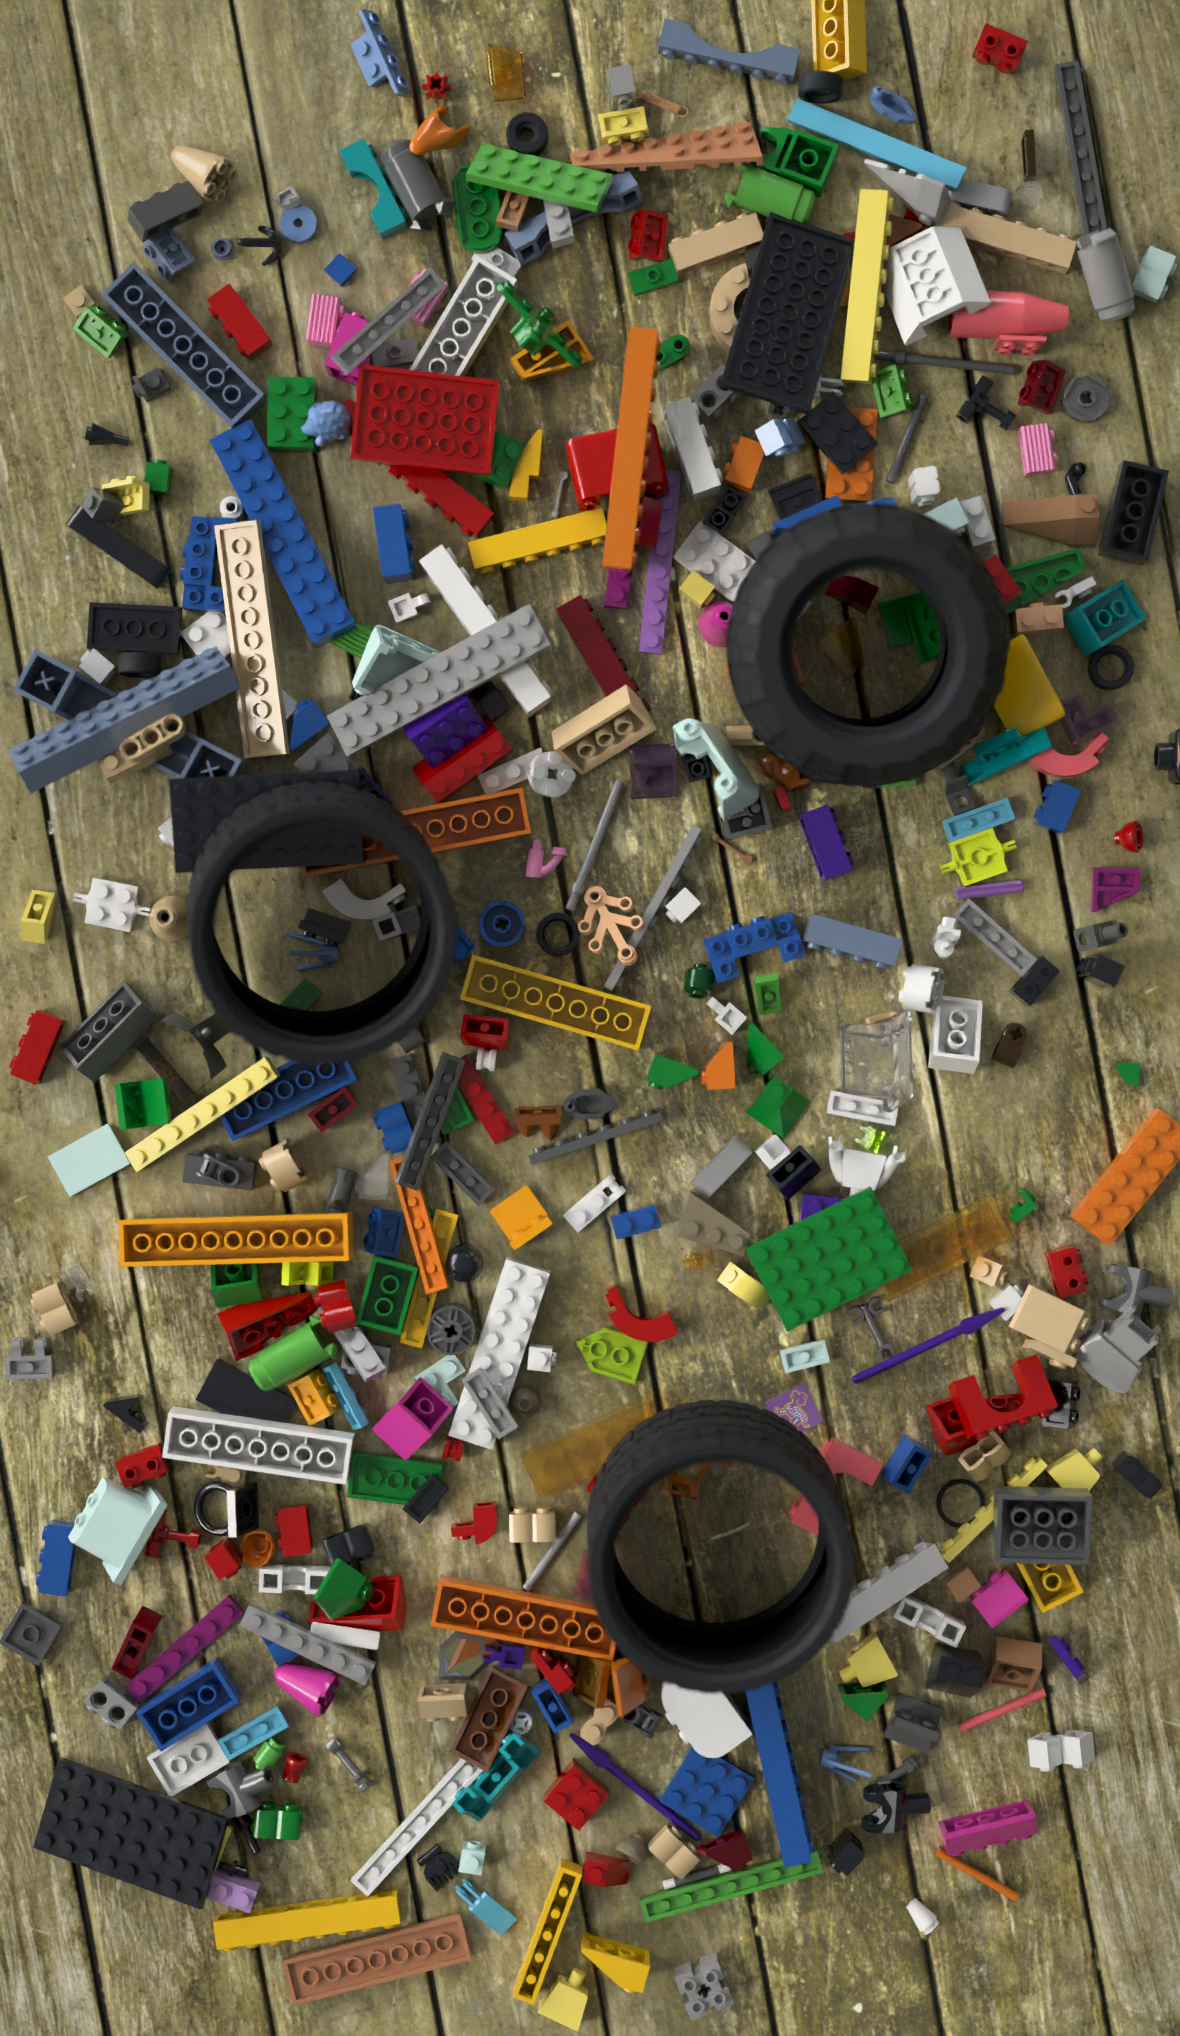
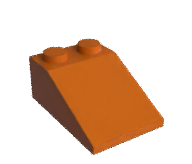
[611,1652,649,1717]

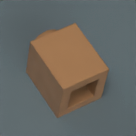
[943,1563,982,1602]

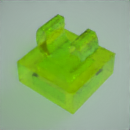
[855,1126,885,1154]

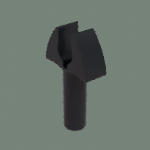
[232,1813,261,1855]

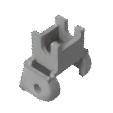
[1075,1304,1161,1393]

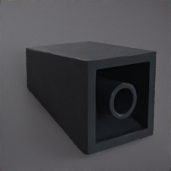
[925,1642,987,1698]

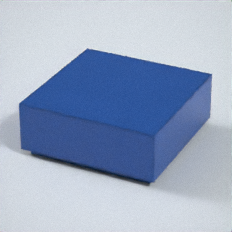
[324,253,357,287]

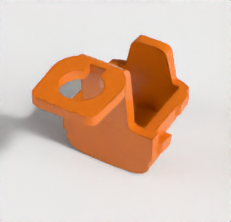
[667,1462,732,1500]

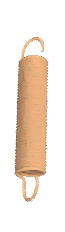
[635,87,688,117]

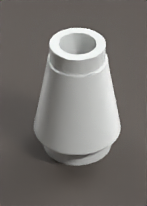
[906,1898,939,1935]

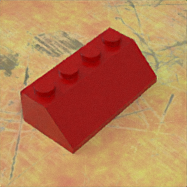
[411,714,513,804]

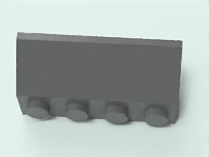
[60,981,159,1083]

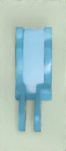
[455,1878,518,1936]

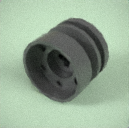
[427,1303,477,1356]

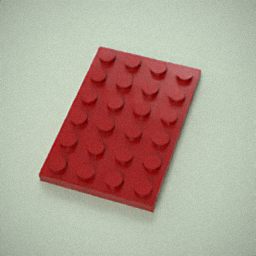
[350,364,499,476]

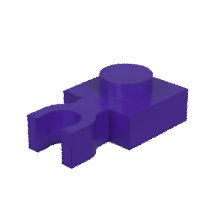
[483,1642,525,1670]

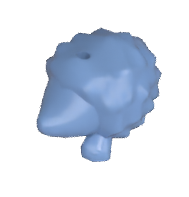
[301,400,351,446]

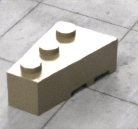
[676,1190,750,1256]

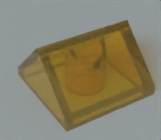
[485,44,526,102]

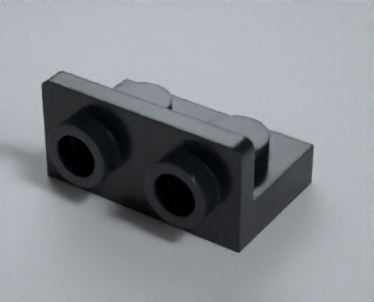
[1042,1379,1081,1429]

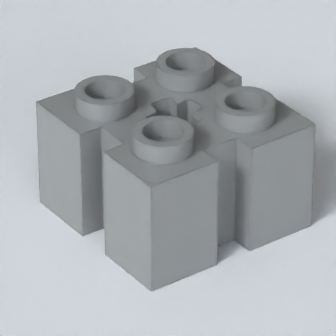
[674,1952,734,2021]

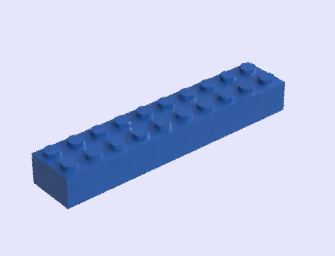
[210,419,357,649]

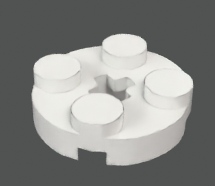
[528,751,575,797]

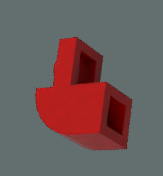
[451,1502,498,1544]

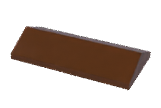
[449,1666,530,1773]

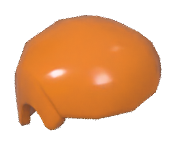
[240,1530,275,1568]

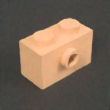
[1011,603,1064,636]

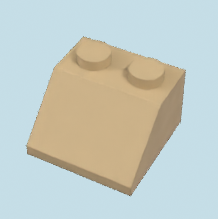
[418,1683,468,1722]

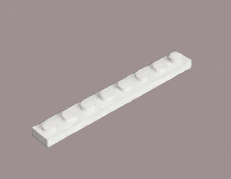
[351,1759,483,1897]

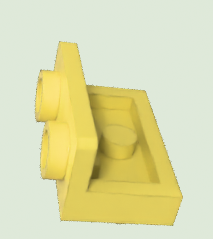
[598,106,649,146]
[102,476,150,517]

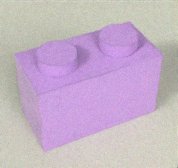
[207,1868,261,1913]

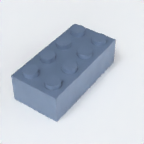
[802,914,903,970]

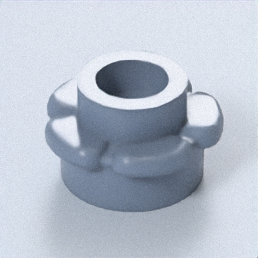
[211,238,234,261]

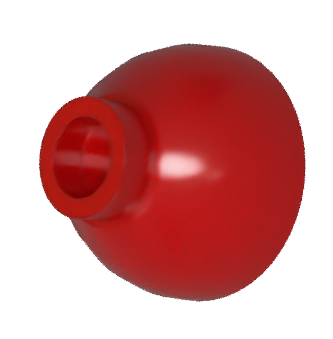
[1114,821,1143,853]

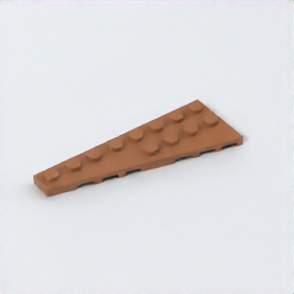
[570,122,763,172]

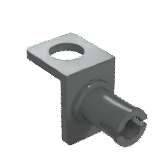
[941,761,975,816]
[1073,921,1128,952]

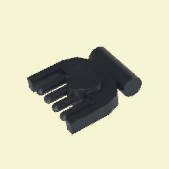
[417,1843,461,1892]

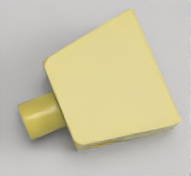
[1045,1448,1103,1491]
[839,1632,898,1687]
[538,1968,588,2032]

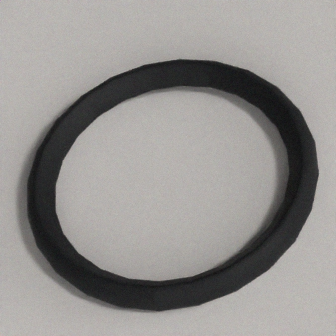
[936,1479,985,1528]

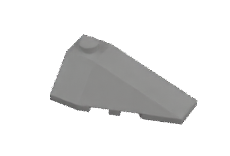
[864,159,951,226]

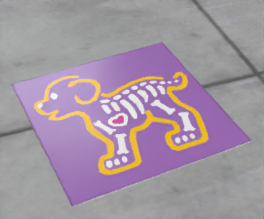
[765,1383,823,1432]

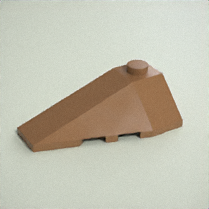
[1002,494,1100,546]

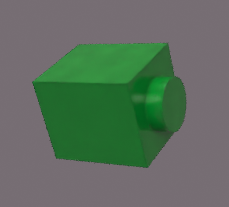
[144,459,173,497]

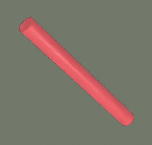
[958,1687,1046,1732]

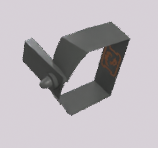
[136,1012,231,1103]

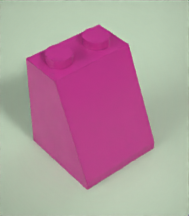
[324,312,372,386]
[372,1377,454,1460]

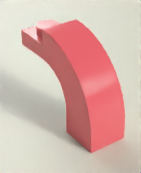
[1026,732,1109,778]

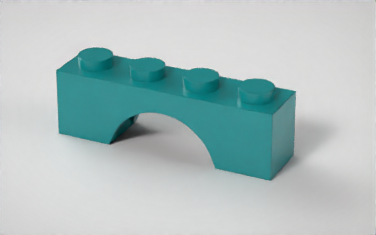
[339,138,408,240]

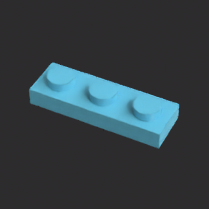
[941,797,1015,843]
[321,1362,369,1430]
[217,1704,290,1761]

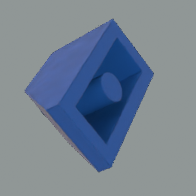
[288,697,330,750]

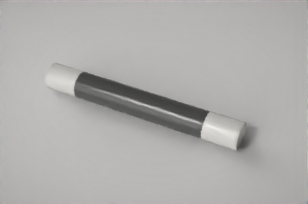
[662,1864,731,1890]

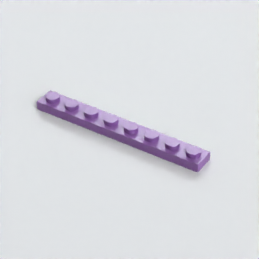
[639,469,682,655]

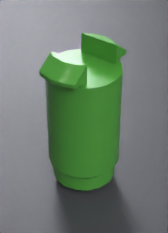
[724,162,816,224]
[249,1316,339,1392]

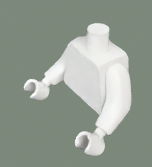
[828,1136,907,1196]

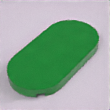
[452,163,504,254]

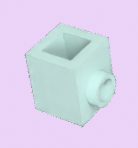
[458,1840,486,1875]

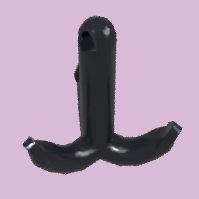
[237,225,284,266]

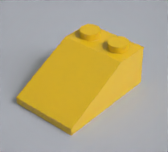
[581,1932,650,1994]

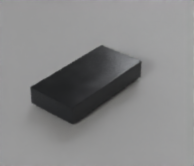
[403,1473,450,1524]

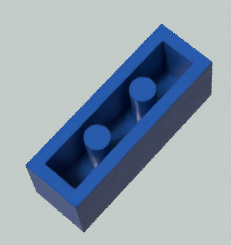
[36,1520,76,1597]

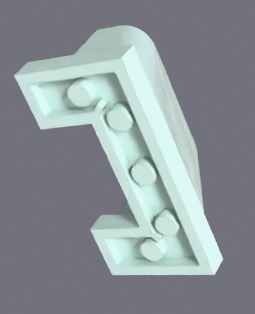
[68,1477,168,1585]

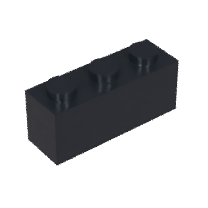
[1077,954,1125,988]

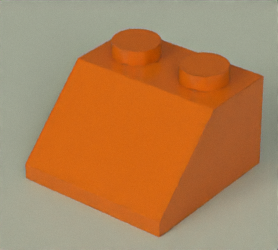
[700,1041,735,1090]

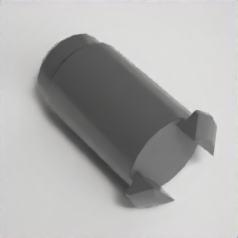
[381,139,455,232]

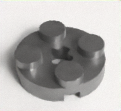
[1062,375,1110,423]

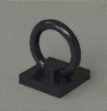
[194,1481,259,1537]

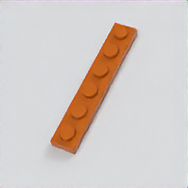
[389,1157,450,1295]

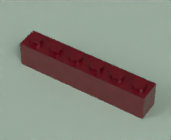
[556,595,651,715]

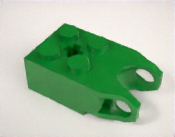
[749,126,839,198]

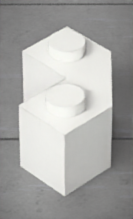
[1028,1730,1095,1772]

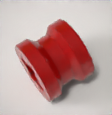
[442,1436,465,1462]

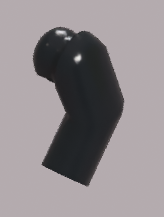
[1065,462,1086,495]

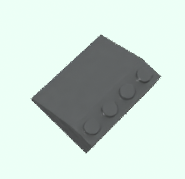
[993,1486,1092,1565]

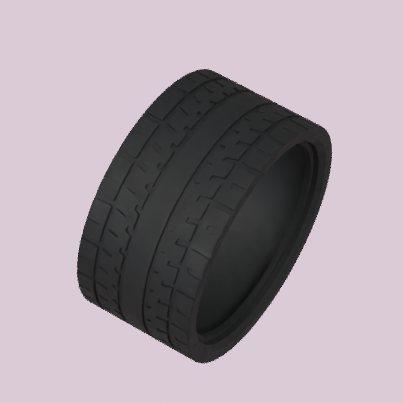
[187,782,457,1065]
[587,1400,855,1694]

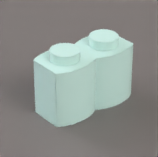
[1132,245,1177,303]

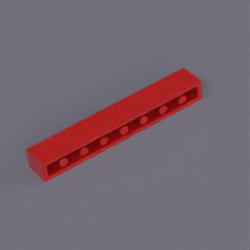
[343,398,495,539]

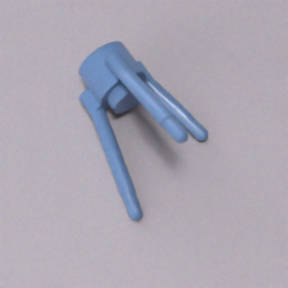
[286,932,338,971]
[819,1744,873,1782]

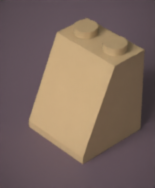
[1009,1285,1091,1356]

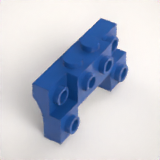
[180,516,238,613]
[703,912,806,983]

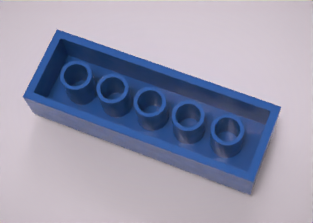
[220,1061,359,1141]

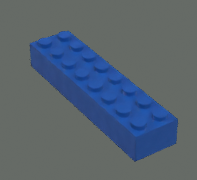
[746,1682,815,1868]

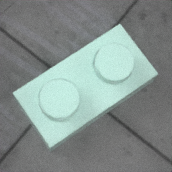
[779,1339,830,1373]

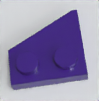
[1048,1635,1088,1685]

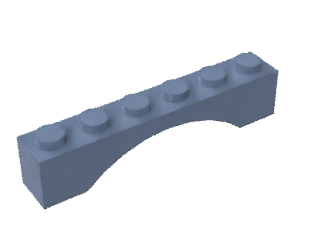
[658,18,800,85]
[504,168,643,266]

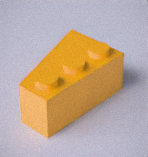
[510,319,594,382]

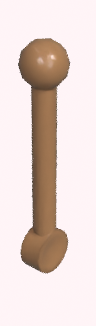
[711,833,752,864]

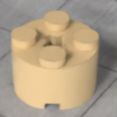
[259,1138,311,1192]

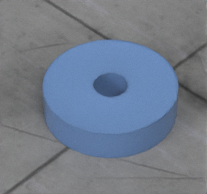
[280,205,317,244]

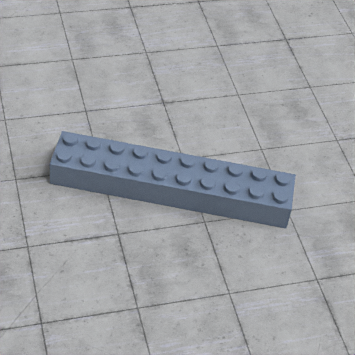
[8,646,240,794]

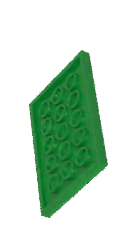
[745,1186,912,1332]

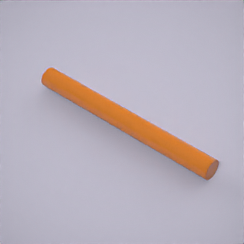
[935,1847,1019,1902]

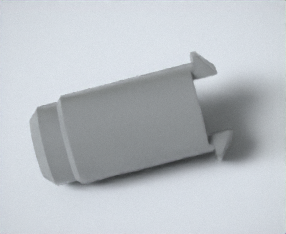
[1076,228,1136,323]

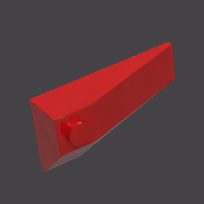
[926,1394,1020,1457]

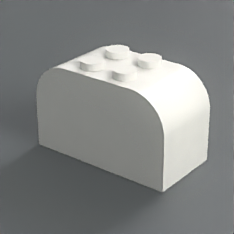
[661,1681,753,1758]

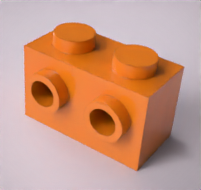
[722,436,765,493]

